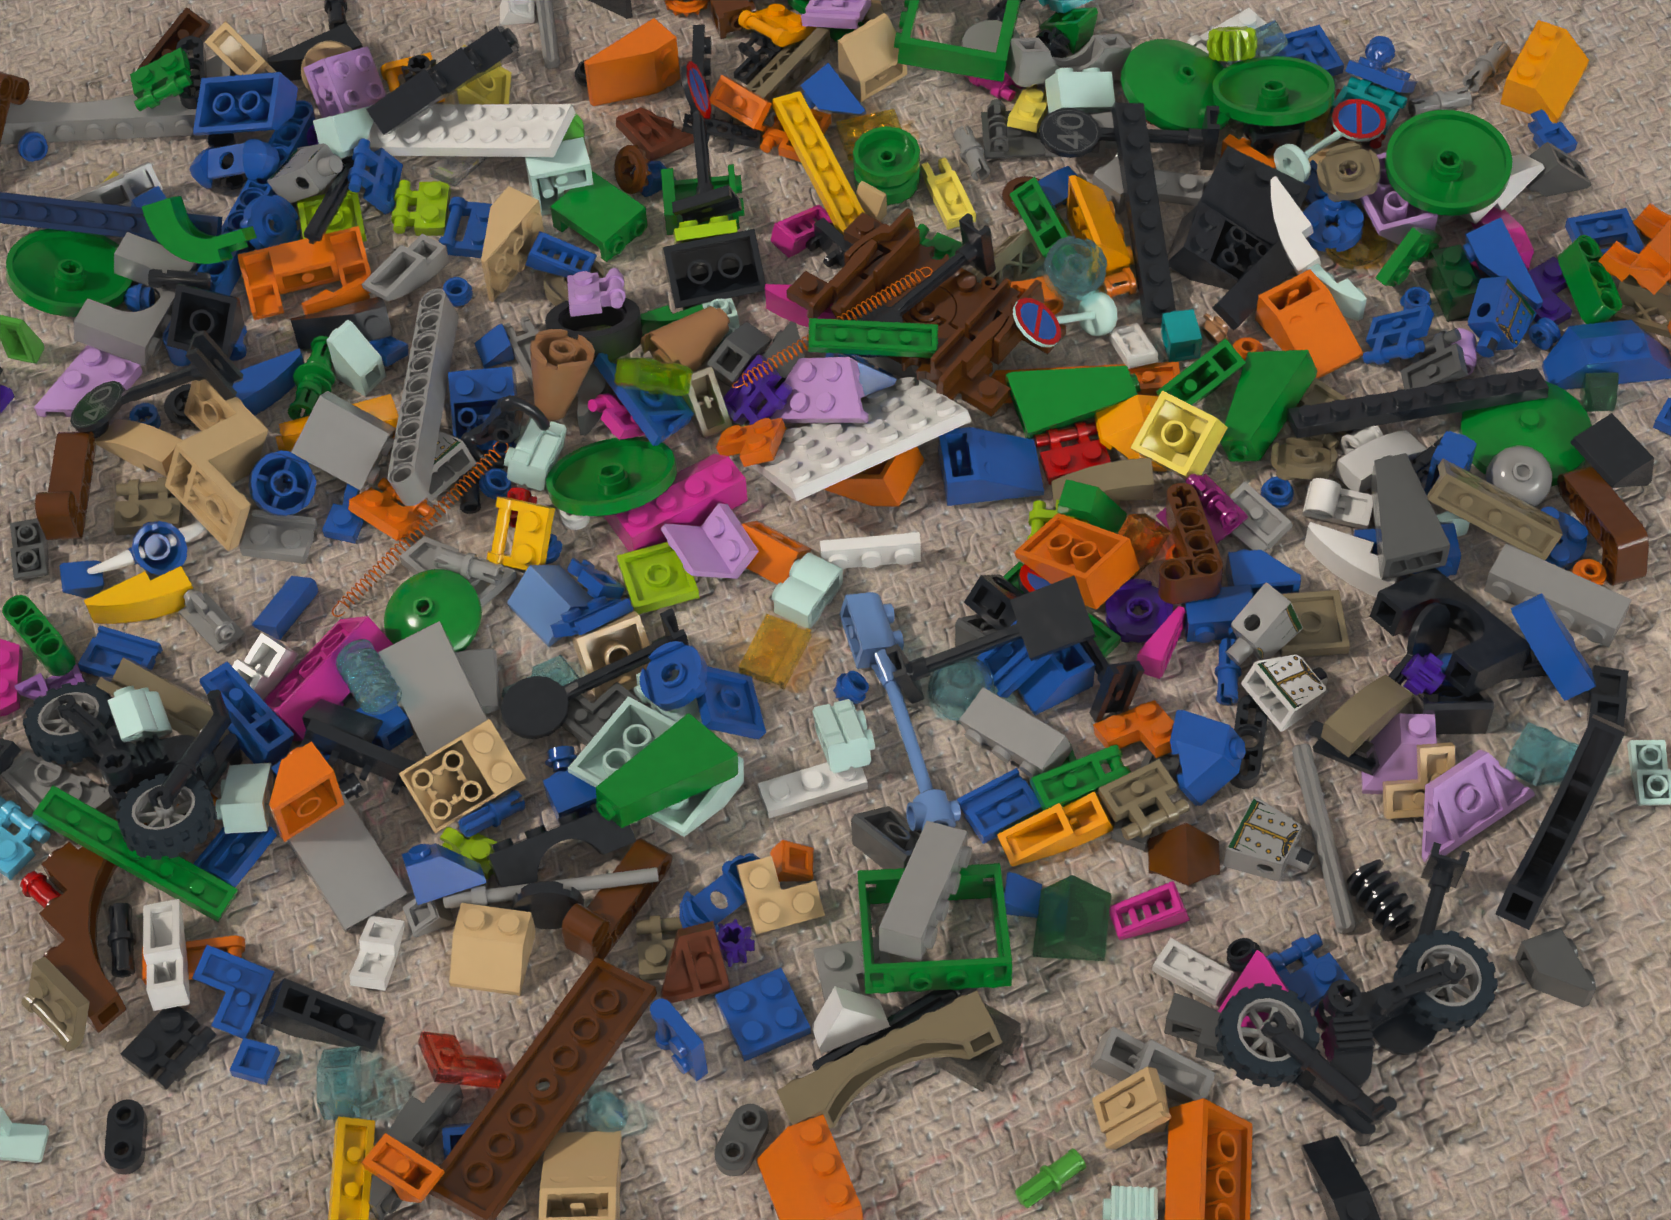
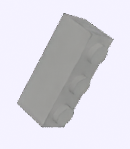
[959,687,1073,778]

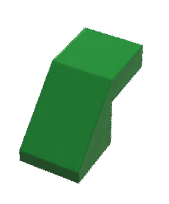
[1057,479,1127,535]

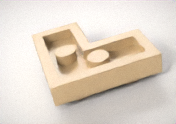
[1383,742,1455,819]
[736,856,825,935]

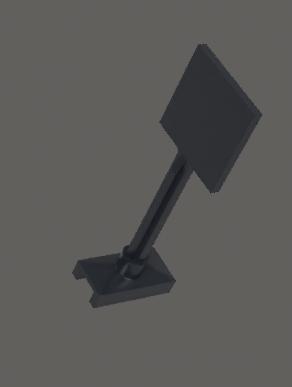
[885,576,1096,704]

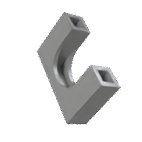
[74,232,197,366]

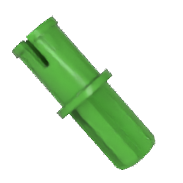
[1015,1148,1086,1208]

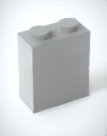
[291,391,396,490]

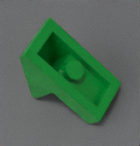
[1039,7,1098,54]

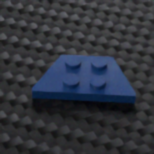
[594,353,694,446]

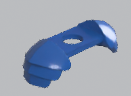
[189,139,280,189]
[679,853,760,933]

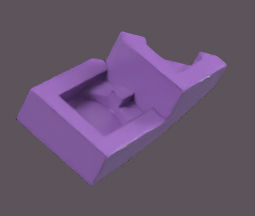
[15,664,86,700]

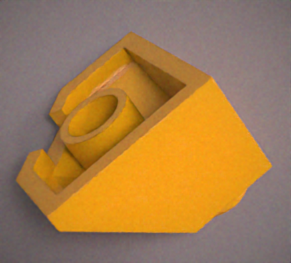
[1094,395,1167,472]

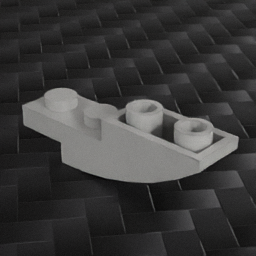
[43,161,163,229]

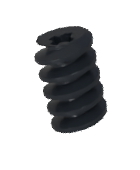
[1346,859,1418,942]

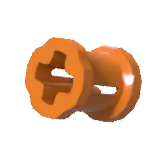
[1097,267,1136,299]

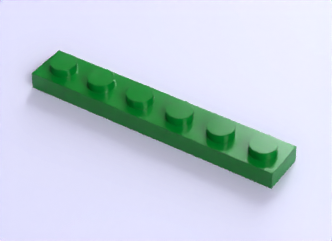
[33,785,238,923]

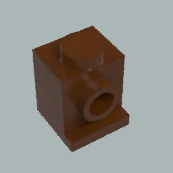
[710,0,756,39]

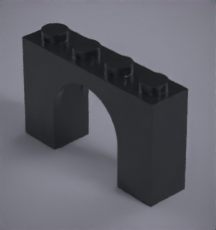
[1369,568,1531,698]

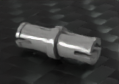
[1463,41,1511,92]
[1408,87,1472,118]
[954,126,990,181]
[434,547,504,585]

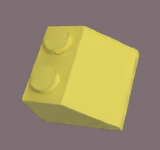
[1131,391,1228,479]

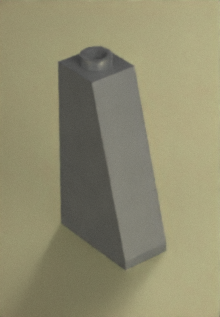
[1371,453,1450,580]

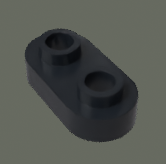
[104,1099,147,1175]

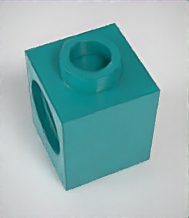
[1161,309,1202,362]

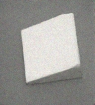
[500,0,535,25]

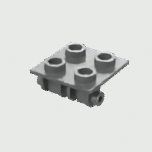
[981,99,1045,159]

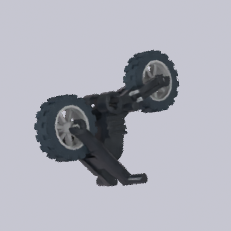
[23,682,243,860]
[1215,930,1498,1146]

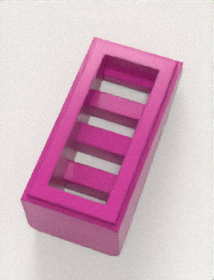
[771,205,835,258]
[1136,606,1186,679]
[1107,881,1190,940]

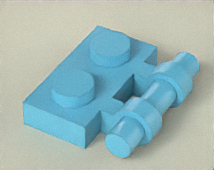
[0,796,51,880]

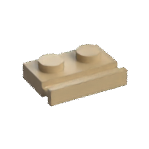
[1092,1066,1171,1150]

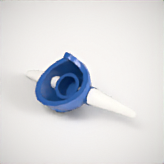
[87,521,206,575]

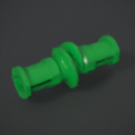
[288,336,336,420]

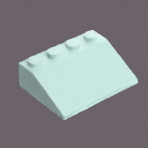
[568,696,744,837]

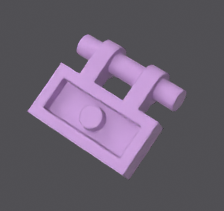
[567,268,626,317]

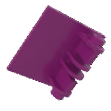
[1156,473,1249,545]

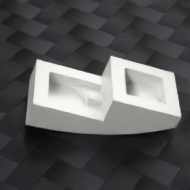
[349,916,405,991]

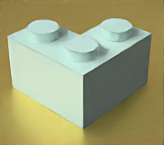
[525,137,593,216]

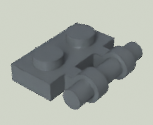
[1399,328,1468,390]

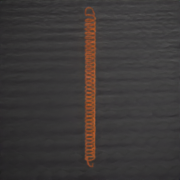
[732,267,933,388]
[332,442,509,617]

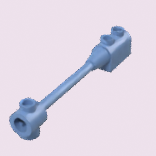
[839,592,961,831]

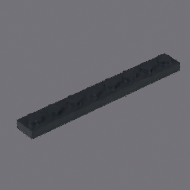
[1111,102,1176,324]
[1287,368,1549,438]

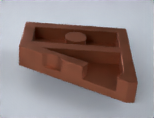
[660,921,730,1003]

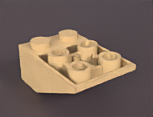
[481,186,544,302]
[398,719,526,833]
[538,1131,622,1220]

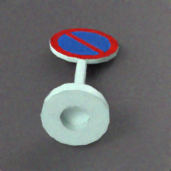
[1274,99,1386,183]
[1013,292,1117,347]

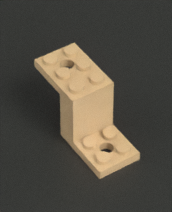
[165,379,268,551]

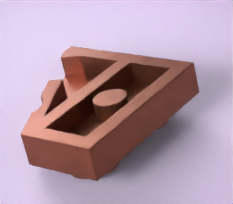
[616,107,694,161]

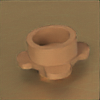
[1200,313,1230,345]

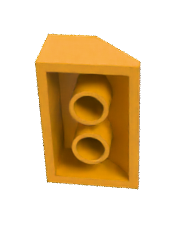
[1500,20,1589,123]
[1066,175,1134,286]

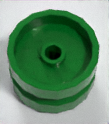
[853,126,920,205]

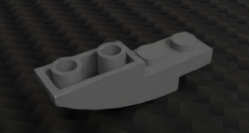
[369,1075,464,1220]

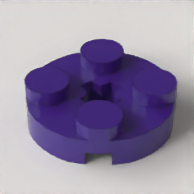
[1105,579,1173,643]

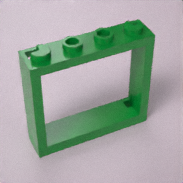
[894,0,1021,82]
[857,863,1012,994]

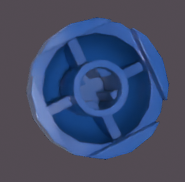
[248,450,316,516]

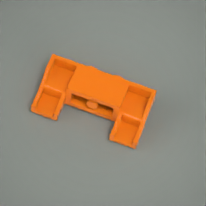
[1599,203,1671,295]
[237,226,371,320]

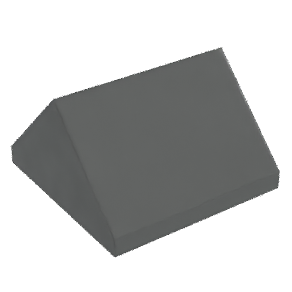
[851,806,921,869]

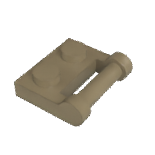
[22,957,90,1052]

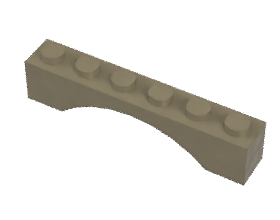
[776,991,1003,1129]

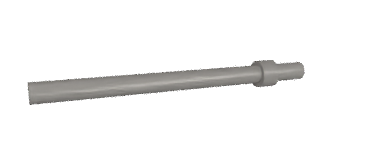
[443,867,659,909]

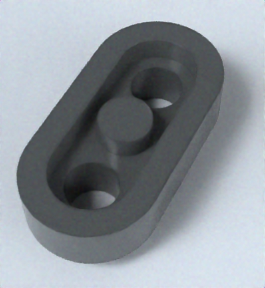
[714,1104,769,1176]

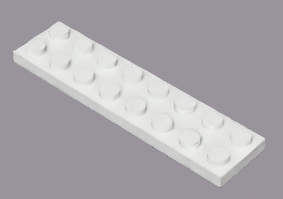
[367,104,576,157]

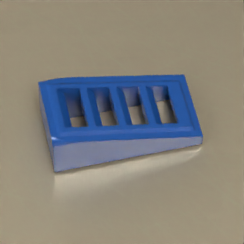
[526,231,597,277]

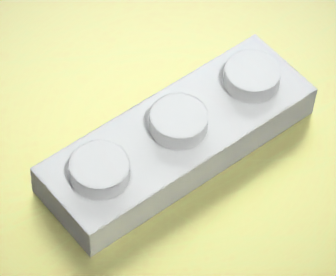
[820,532,921,570]
[758,762,868,818]

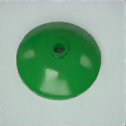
[384,569,482,652]

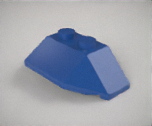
[1542,320,1671,390]

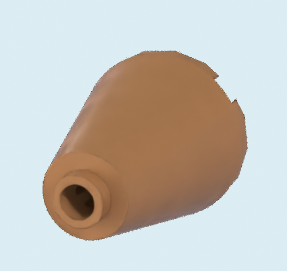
[640,306,730,388]
[530,329,595,421]

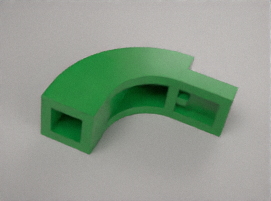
[141,196,257,264]

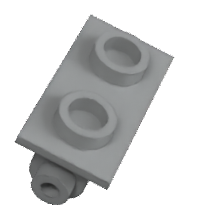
[179,589,245,654]

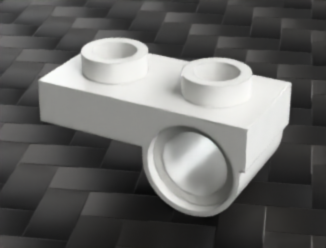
[1302,478,1373,529]

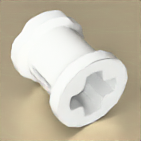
[1340,426,1383,455]

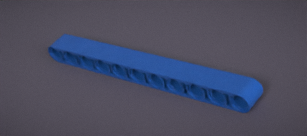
[162,100,316,366]

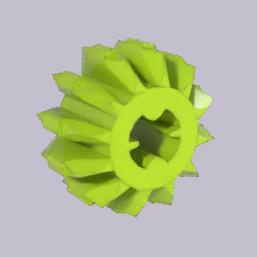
[1207,26,1257,62]

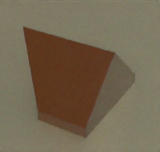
[1148,823,1220,886]

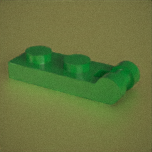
[1030,745,1131,811]

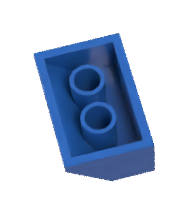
[193,72,298,136]

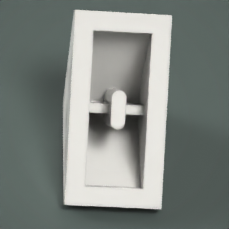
[812,986,890,1054]

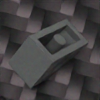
[1526,142,1592,197]

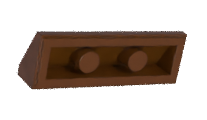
[137,7,210,70]

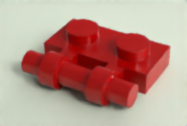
[1034,421,1111,485]

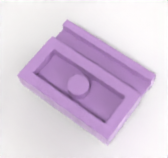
[801,0,871,29]

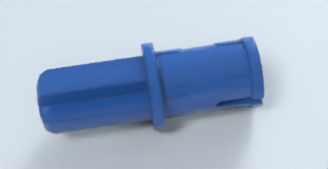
[1215,638,1242,706]
[458,790,526,837]

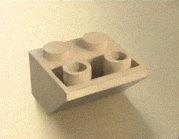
[838,13,907,102]

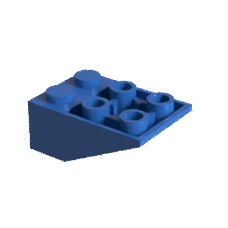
[448,366,517,466]
[938,427,1044,506]

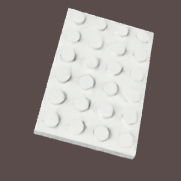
[751,377,971,501]

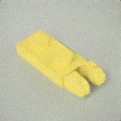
[1007,84,1048,133]
[920,157,976,230]

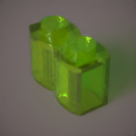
[614,357,692,396]

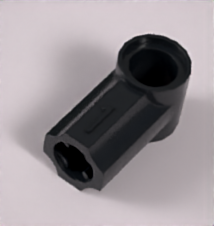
[207,133,248,190]

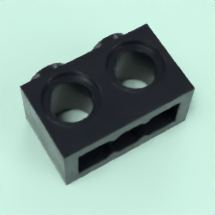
[964,574,1024,631]

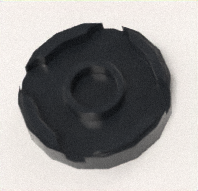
[513,881,584,929]

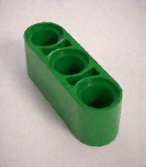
[1558,235,1622,324]
[2,595,76,676]

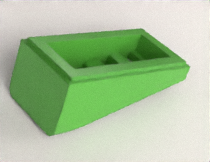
[0,315,45,363]

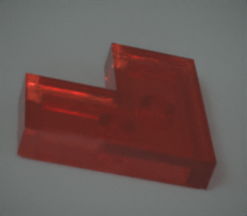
[418,1031,507,1089]

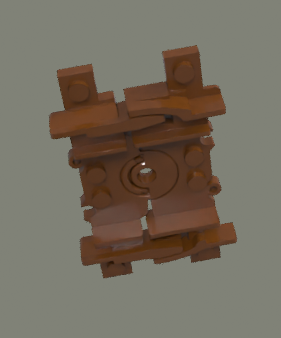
[786,208,1066,417]

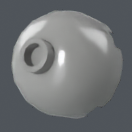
[1484,445,1553,508]

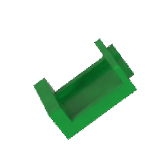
[661,164,745,235]
[550,171,648,262]

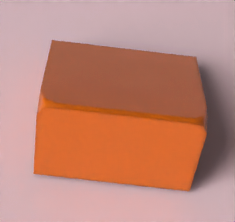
[770,840,814,882]

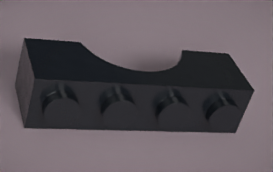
[486,803,636,887]

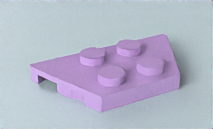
[34,345,143,417]
[770,357,869,423]
[1422,750,1535,862]

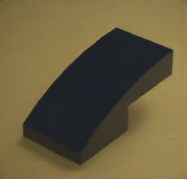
[1587,665,1629,727]

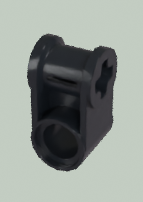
[1243,122,1305,156]

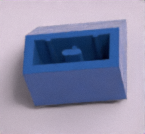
[1016,643,1095,716]

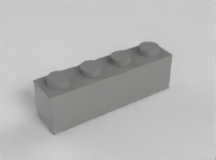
[1484,543,1632,647]
[879,821,972,961]

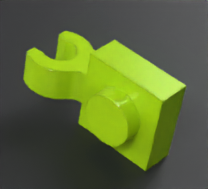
[440,827,497,880]

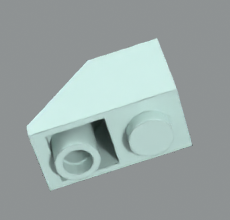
[326,319,386,396]

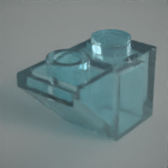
[1505,722,1579,786]
[317,1046,361,1120]

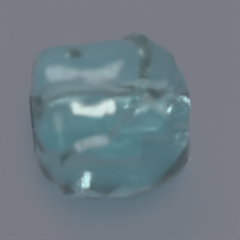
[585,1091,628,1133]

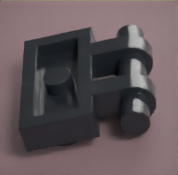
[120,1006,217,1090]

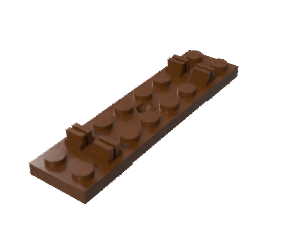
[428,956,657,1220]

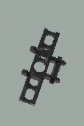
[734,31,784,85]
[681,113,761,152]

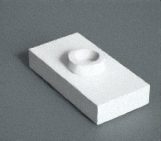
[1108,323,1158,369]
[1152,938,1235,1006]

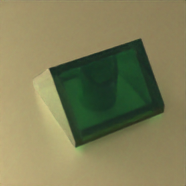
[1033,875,1112,961]

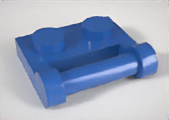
[439,197,492,258]
[1565,208,1644,255]
[650,998,708,1082]

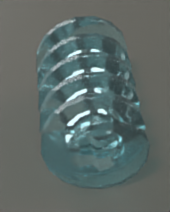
[336,639,402,715]

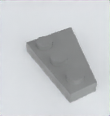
[399,536,517,608]
[1,751,113,842]

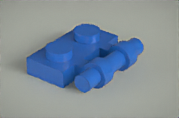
[347,138,403,215]
[1363,305,1434,365]
[1267,933,1351,1008]

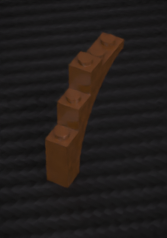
[39,817,148,1033]

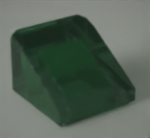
[1580,372,1619,412]

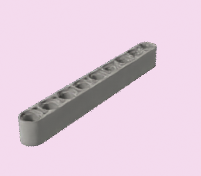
[387,288,459,506]

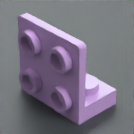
[303,47,386,118]
[661,503,759,579]

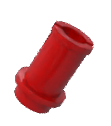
[20,871,62,909]

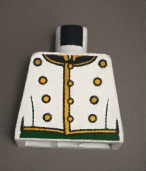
[1241,654,1328,732]

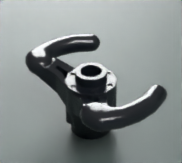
[461,395,550,469]

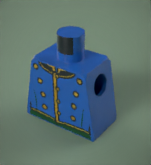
[1468,276,1537,358]

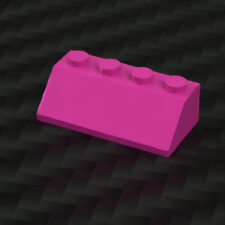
[603,454,748,552]
[263,616,393,741]

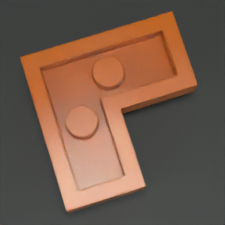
[716,418,786,467]
[1093,700,1174,758]

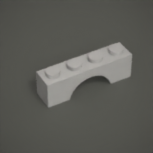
[1006,34,1132,87]

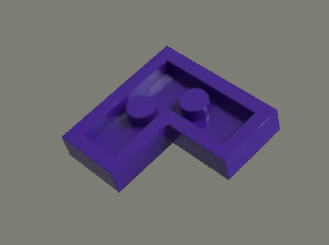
[1528,257,1572,326]

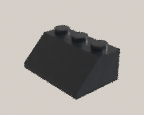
[1197,146,1311,246]
[662,229,766,309]

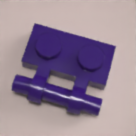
[723,355,793,425]

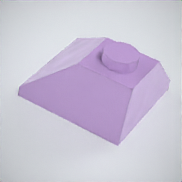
[1361,713,1437,794]

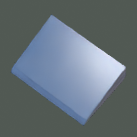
[507,565,593,647]

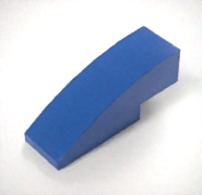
[232,348,305,416]
[1511,593,1596,701]

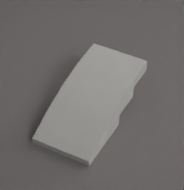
[378,621,488,756]
[273,789,407,932]

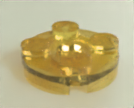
[1326,214,1388,269]

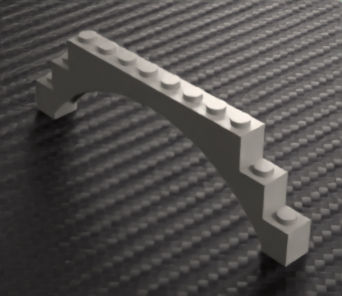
[0,34,269,144]

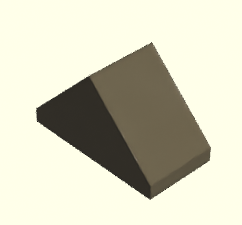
[681,366,732,438]

